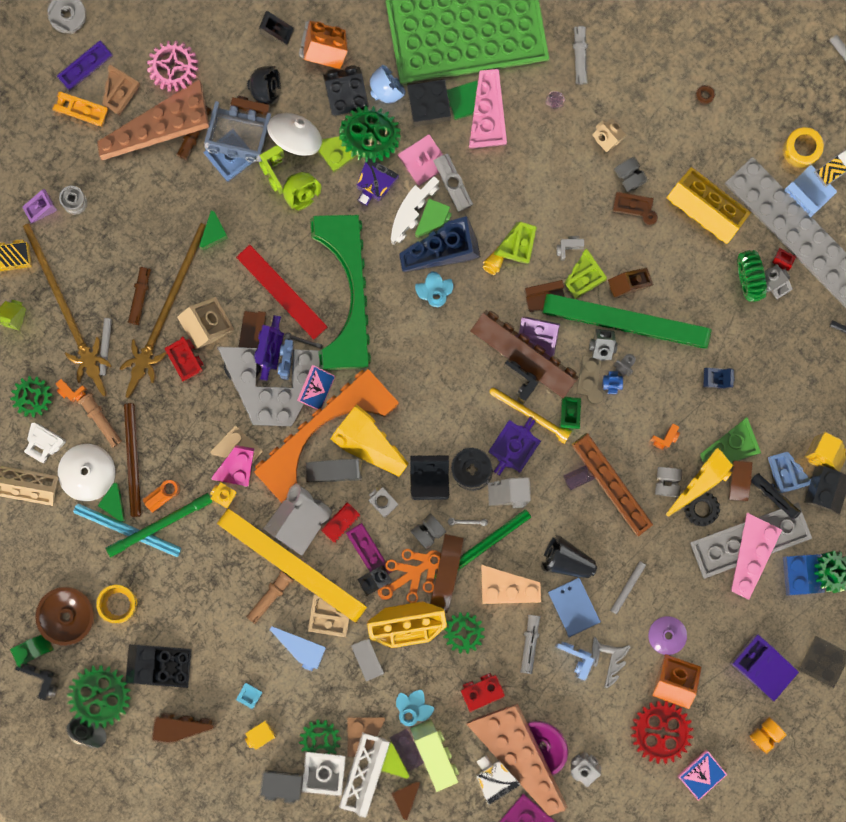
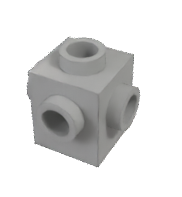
[765,264,793,299]
[571,751,601,787]

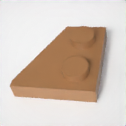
[102,65,141,116]
[347,717,385,757]

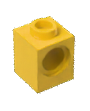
[244,720,276,750]

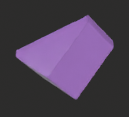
[23,189,58,223]

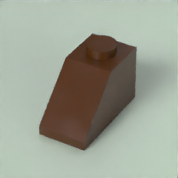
[608,268,653,298]

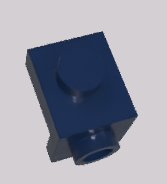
[704,368,735,389]

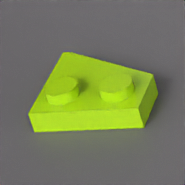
[318,137,358,172]
[565,249,607,299]

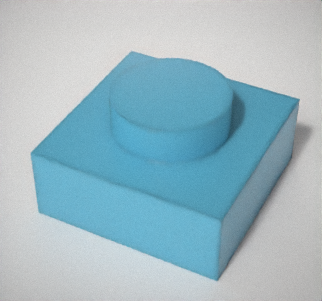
[236,683,262,709]

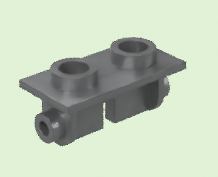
[613,354,636,377]

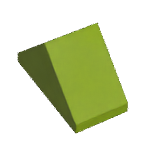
[381,741,410,778]

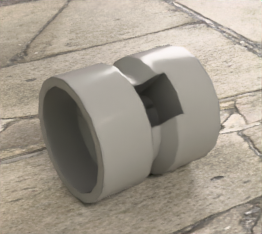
[59,185,88,215]
[655,467,683,497]

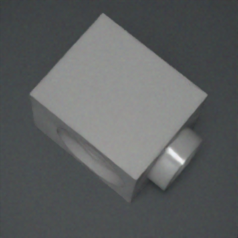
[369,487,399,518]

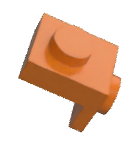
[56,379,87,403]
[650,424,680,450]

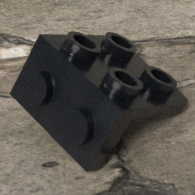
[323,65,369,116]
[410,455,450,500]
[15,663,59,701]

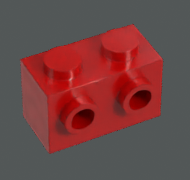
[460,673,505,712]

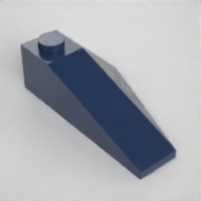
[399,216,481,272]

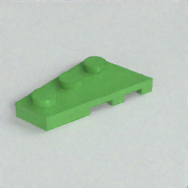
[700,417,761,465]

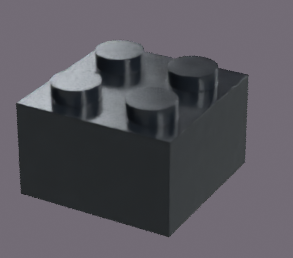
[407,79,451,127]

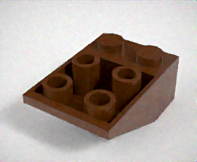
[152,712,217,743]

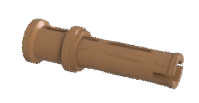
[78,392,122,448]
[246,570,294,624]

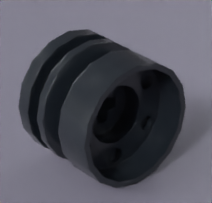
[451,447,493,491]

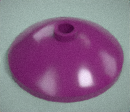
[527,721,568,775]

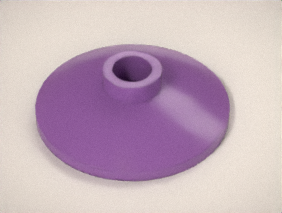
[648,616,687,655]

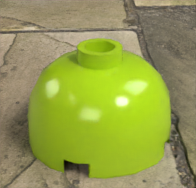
[283,172,322,210]

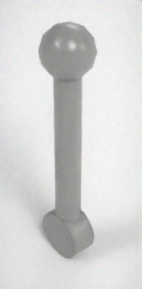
[448,518,488,526]

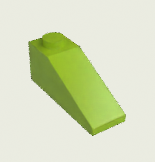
[0,300,26,330]

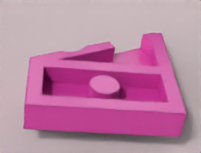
[212,445,255,487]

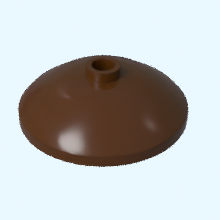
[35,587,94,646]

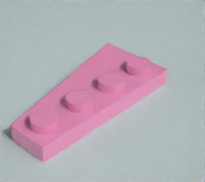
[469,69,507,149]
[731,513,782,600]

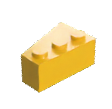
[805,432,846,472]

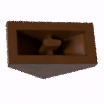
[392,780,420,820]

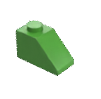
[415,199,452,238]

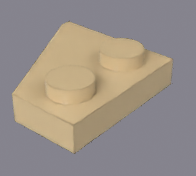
[210,426,263,464]
[308,595,349,637]

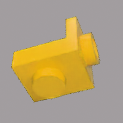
[210,482,237,508]

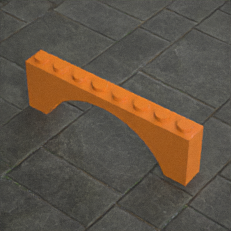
[254,369,399,503]

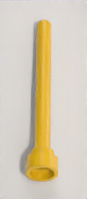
[490,387,572,444]

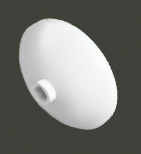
[267,113,322,156]
[58,444,116,501]

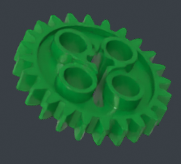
[339,106,401,163]
[67,665,131,729]

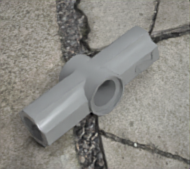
[433,153,473,212]

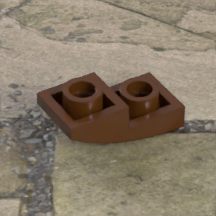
[729,461,753,501]

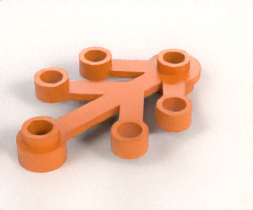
[377,549,441,603]

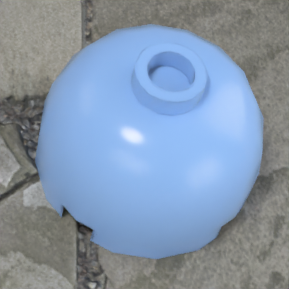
[370,65,406,103]

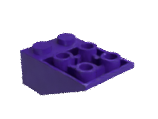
[730,634,799,701]

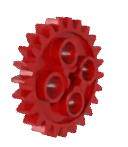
[630,701,694,764]

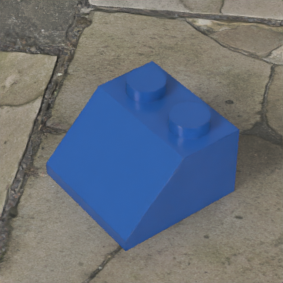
[783,554,825,596]

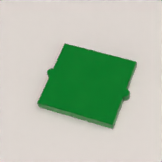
[447,80,478,120]

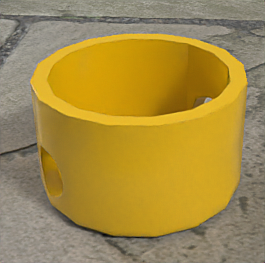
[783,127,824,168]
[96,585,137,623]

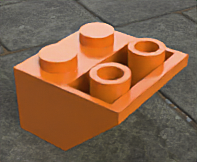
[303,21,347,69]

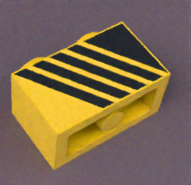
[0,240,32,272]

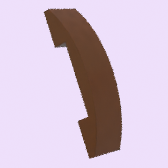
[429,534,464,613]

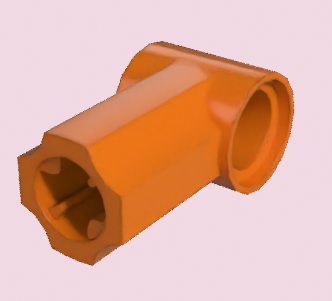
[143,480,180,513]

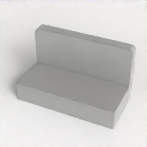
[351,638,384,681]

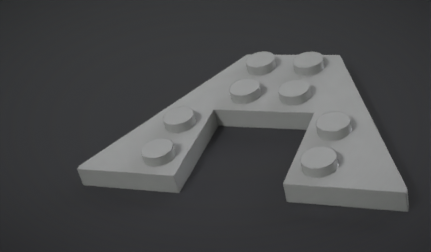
[217,347,320,426]

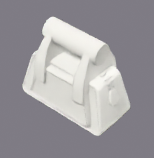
[24,423,66,464]

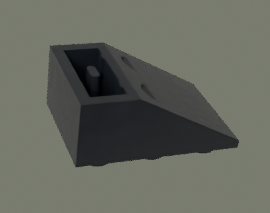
[125,644,191,688]

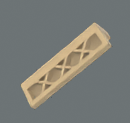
[0,466,59,506]

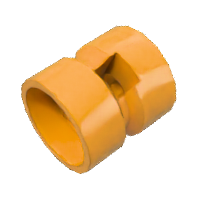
[749,717,786,754]

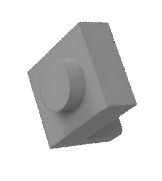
[557,236,584,261]

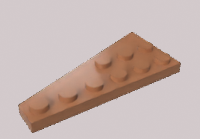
[97,79,209,160]
[466,703,568,816]

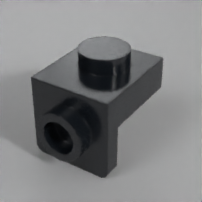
[357,565,392,596]

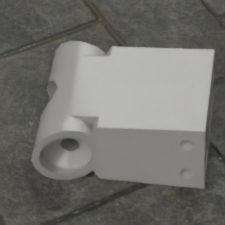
[263,484,333,556]

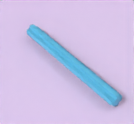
[73,504,181,557]

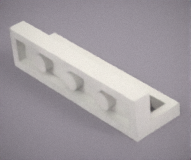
[339,733,389,817]

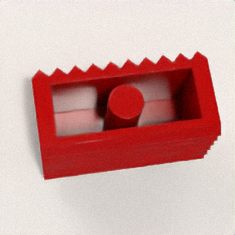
[321,502,360,543]

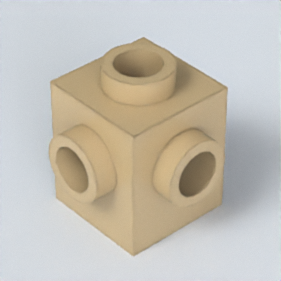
[592,118,627,152]

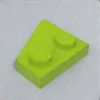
[494,222,537,264]

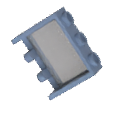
[204,101,271,162]

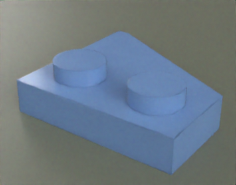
[768,452,811,493]

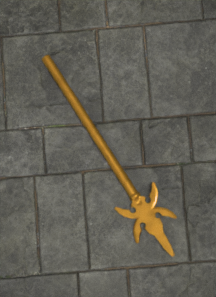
[22,223,112,396]
[119,223,206,398]

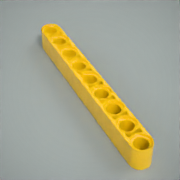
[216,508,367,623]

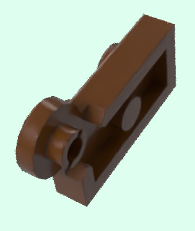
[612,192,658,225]

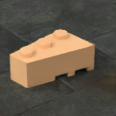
[481,565,541,604]

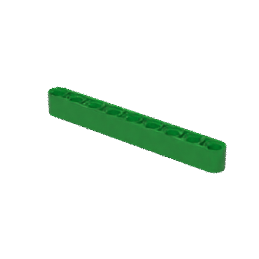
[542,294,712,349]

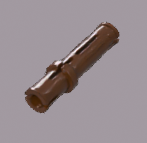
[176,106,212,160]
[127,267,152,325]

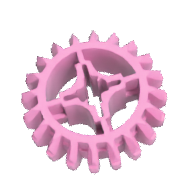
[147,40,199,92]

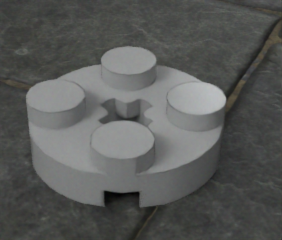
[47,0,86,34]

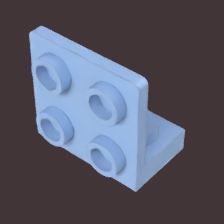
[784,165,837,217]
[555,642,594,681]

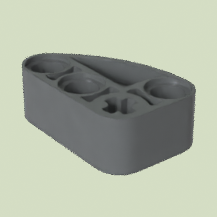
[306,459,362,482]

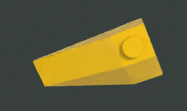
[330,405,409,477]

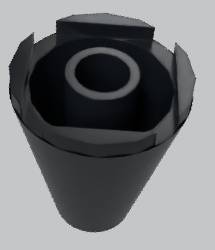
[541,535,597,578]

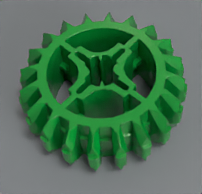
[737,250,767,302]

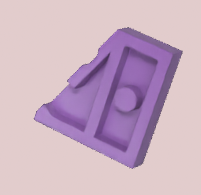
[519,316,560,356]

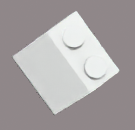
[302,752,345,796]

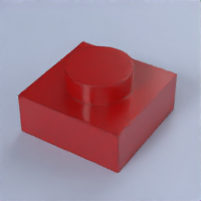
[772,248,796,271]

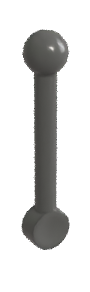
[284,332,323,349]

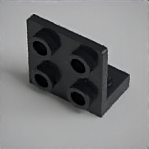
[504,360,538,405]

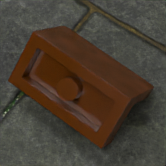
[524,280,565,312]
[238,311,267,349]

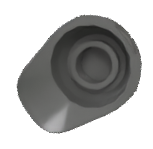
[66,716,107,748]

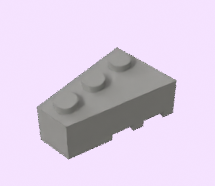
[488,478,530,508]

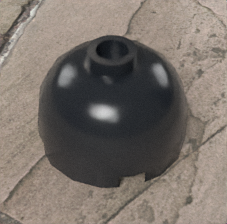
[247,66,281,104]

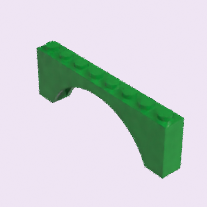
[310,215,371,370]

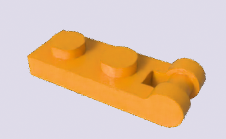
[52,92,109,127]

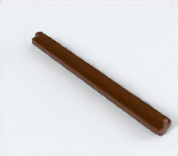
[124,403,141,517]

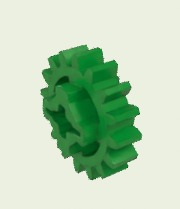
[11,376,53,418]
[814,551,846,593]
[443,612,485,654]
[299,719,341,755]

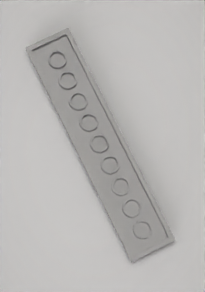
[725,157,846,308]

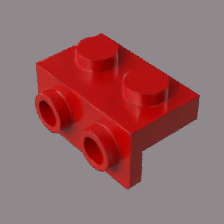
[164,336,204,382]

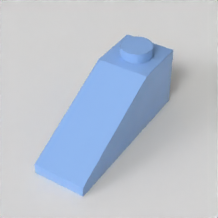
[270,626,326,671]

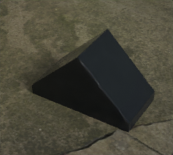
[259,11,294,45]

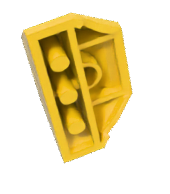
[367,601,447,648]

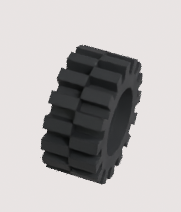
[684,492,720,526]

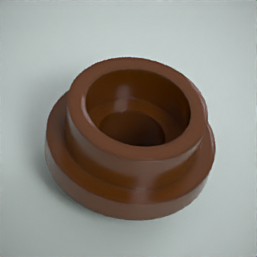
[696,85,715,104]

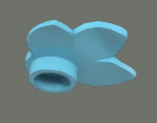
[415,271,453,307]
[396,690,434,726]

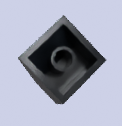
[804,466,846,515]

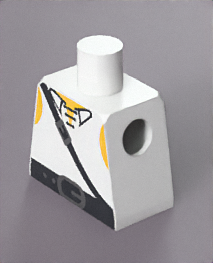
[476,755,520,805]

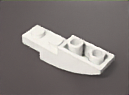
[391,176,439,245]

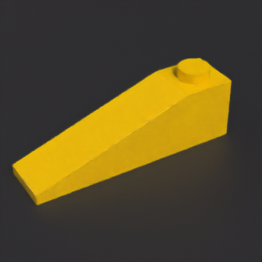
[666,448,733,517]

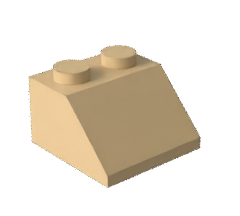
[177,297,234,350]

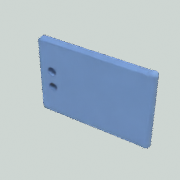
[548,577,601,637]

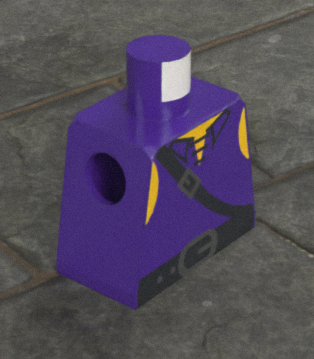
[356,158,399,206]

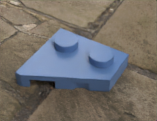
[278,339,294,380]

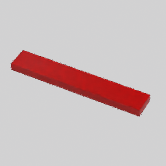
[236,244,328,340]

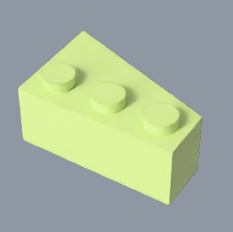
[410,719,459,791]

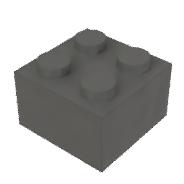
[260,770,304,803]

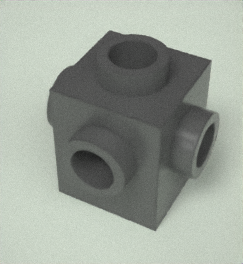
[589,329,618,361]

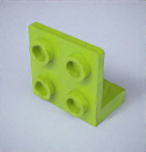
[259,145,285,195]

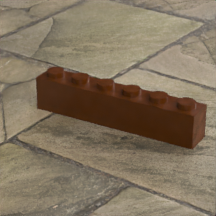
[470,310,579,399]

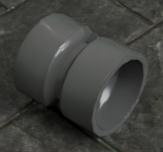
[614,157,649,192]
[410,513,447,550]

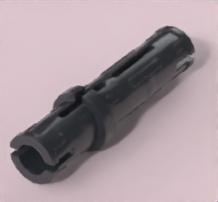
[751,473,802,520]

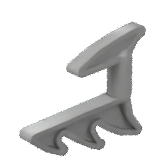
[592,637,630,688]

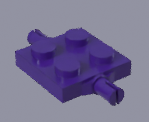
[255,315,284,381]
[488,417,541,476]

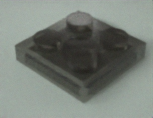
[798,636,846,688]

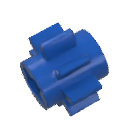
[603,371,623,394]

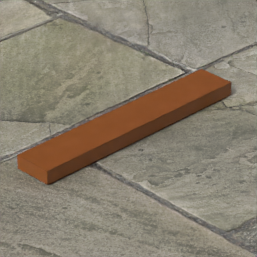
[571,433,653,536]

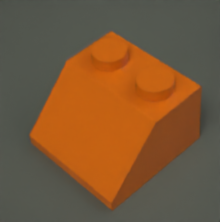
[652,654,702,709]

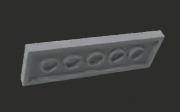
[690,503,812,579]

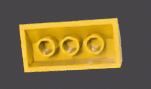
[667,167,751,244]

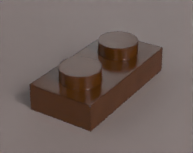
[231,96,270,116]

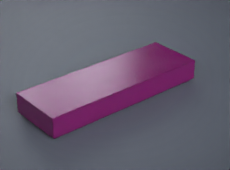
[346,523,392,574]

